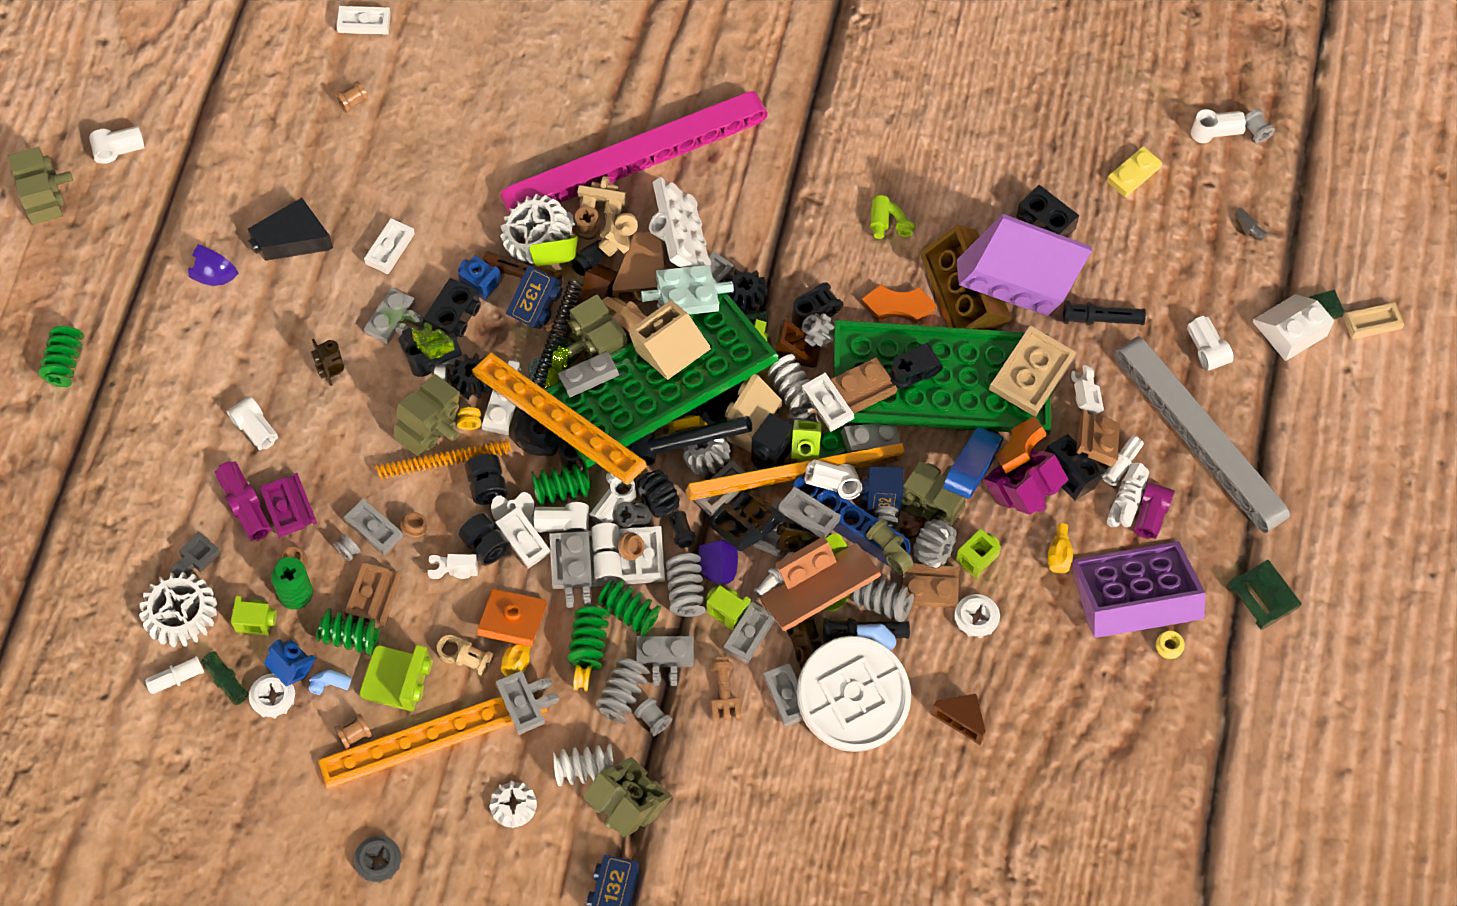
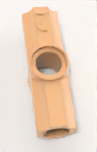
[602,296,647,335]

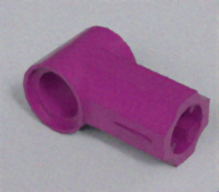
[1134,481,1175,539]

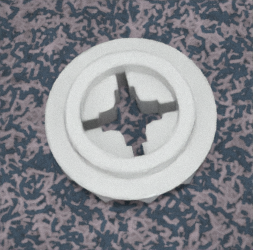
[954,594,1000,638]
[249,673,296,719]
[490,780,537,827]

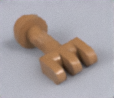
[710,657,742,722]

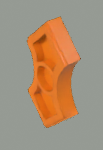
[861,284,937,324]
[995,416,1046,473]

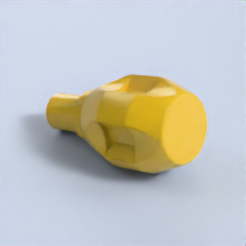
[1047,523,1073,574]
[501,644,531,676]

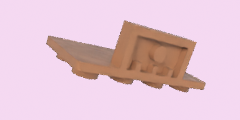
[760,536,881,631]

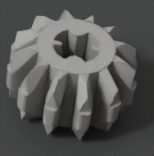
[683,438,731,477]
[913,519,957,568]

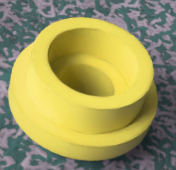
[1156,631,1185,659]

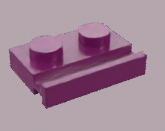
[259,473,317,538]

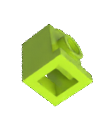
[791,420,822,463]
[956,528,1001,579]
[705,585,751,631]
[231,596,277,636]

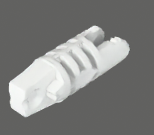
[1107,463,1149,527]

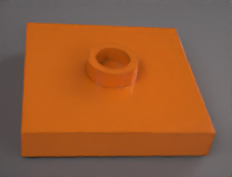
[477,589,547,647]

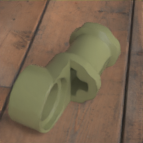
[866,519,913,575]

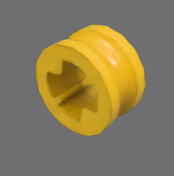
[456,407,482,430]
[574,665,592,691]

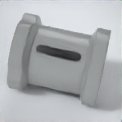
[1245,109,1275,143]
[634,697,672,736]

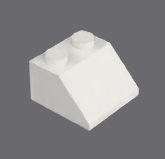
[1252,294,1334,361]

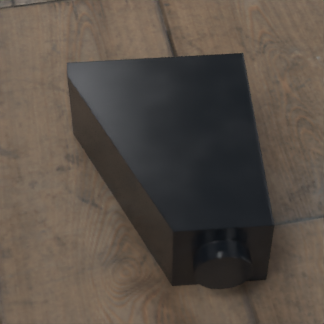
[248,198,333,261]

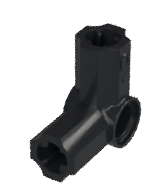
[398,327,462,377]

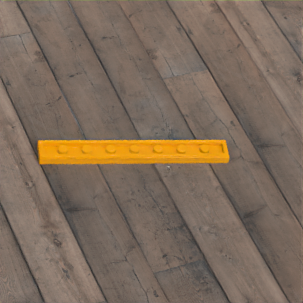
[472,352,647,485]
[686,443,904,501]
[318,692,547,789]

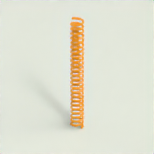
[375,439,512,479]

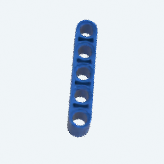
[943,427,1004,499]
[793,476,910,567]

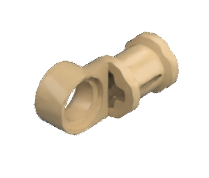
[437,635,493,676]

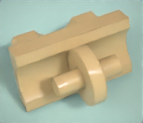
[578,176,627,218]
[599,211,638,257]

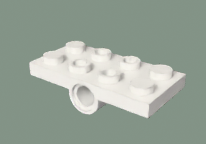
[649,177,713,277]
[550,523,665,589]

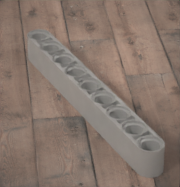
[1115,336,1290,533]

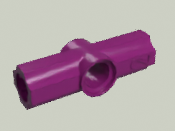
[214,461,272,541]

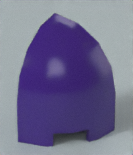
[188,244,239,286]
[699,540,738,584]

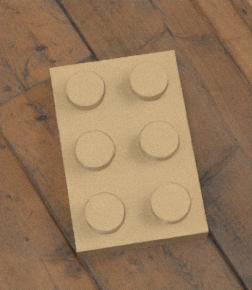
[989,326,1077,417]

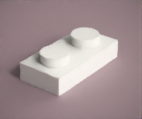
[337,6,391,34]
[364,218,415,274]
[802,373,854,432]
[495,507,551,569]

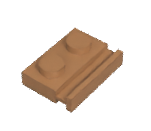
[830,357,897,413]
[1076,409,1120,467]
[344,563,403,627]
[902,564,959,608]

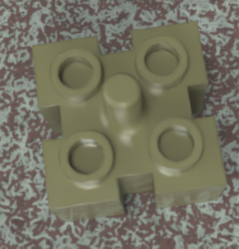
[8,147,73,225]
[565,294,627,360]
[393,374,460,456]
[900,461,966,527]
[583,757,672,837]

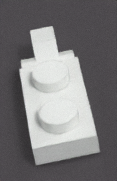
[482,360,521,436]

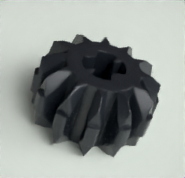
[725,266,767,313]
[449,353,490,400]
[637,470,680,518]

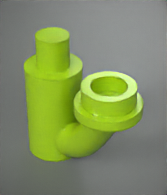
[870,195,916,239]

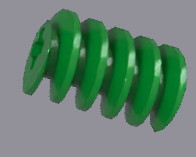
[38,326,84,388]
[531,463,590,505]
[271,557,313,610]
[597,579,661,637]
[567,606,611,671]
[316,608,380,656]

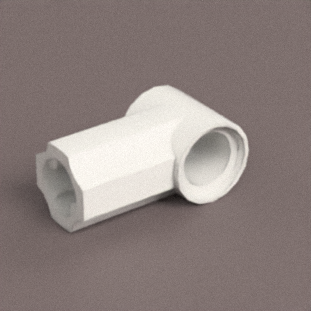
[1190,109,1246,143]
[89,125,145,164]
[1187,316,1233,371]
[226,396,278,450]
[804,459,862,500]
[589,477,637,525]
[534,502,590,533]

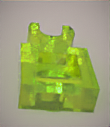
[411,322,454,359]
[544,346,569,390]

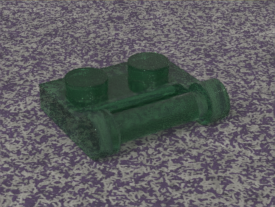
[1227,560,1302,630]

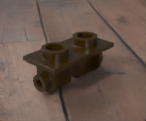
[311,339,344,386]
[775,522,832,552]
[787,616,822,670]

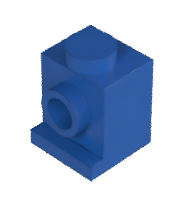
[458,256,501,301]
[264,639,316,687]

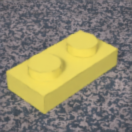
[1106,146,1162,198]

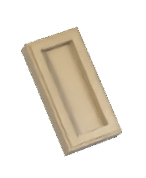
[1343,302,1404,340]

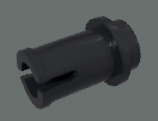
[669,511,696,548]

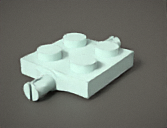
[641,265,734,315]

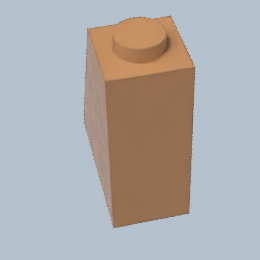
[613,230,665,303]

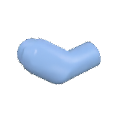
[857,624,896,651]
[308,670,352,695]

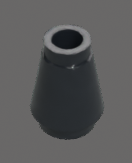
[570,240,606,276]

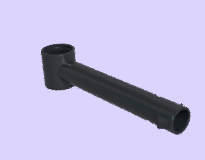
[631,416,753,466]

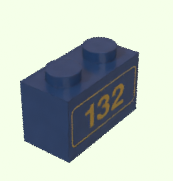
[506,265,564,329]
[861,467,903,516]
[586,855,640,906]

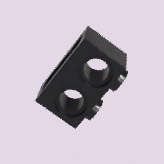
[1016,185,1079,237]
[423,277,481,339]
[751,413,793,470]
[1045,434,1106,501]

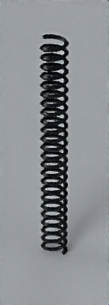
[532,280,584,388]

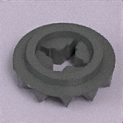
[354,836,402,883]

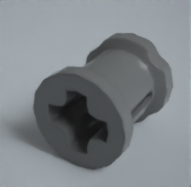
[615,502,651,528]

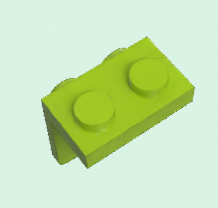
[360,645,433,712]

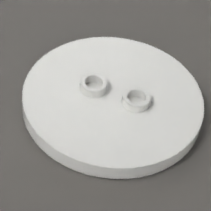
[797,636,911,752]

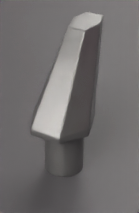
[1235,206,1267,241]

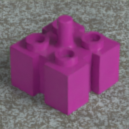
[983,448,1068,515]

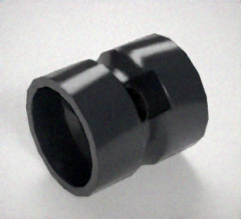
[464,454,508,505]
[458,513,511,566]

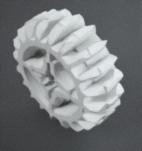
[500,194,571,264]
[139,572,217,648]

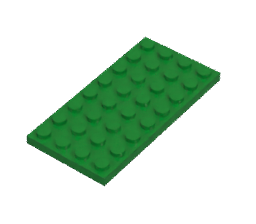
[545,293,779,468]
[833,320,1051,435]

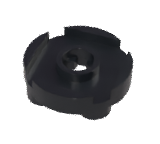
[513,410,563,457]

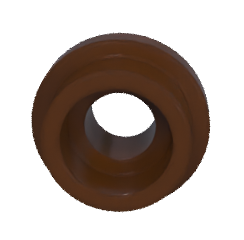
[900,517,926,539]

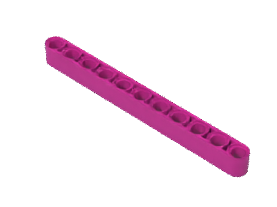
[500,91,768,215]

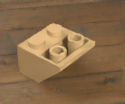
[628,300,711,380]
[725,374,782,452]

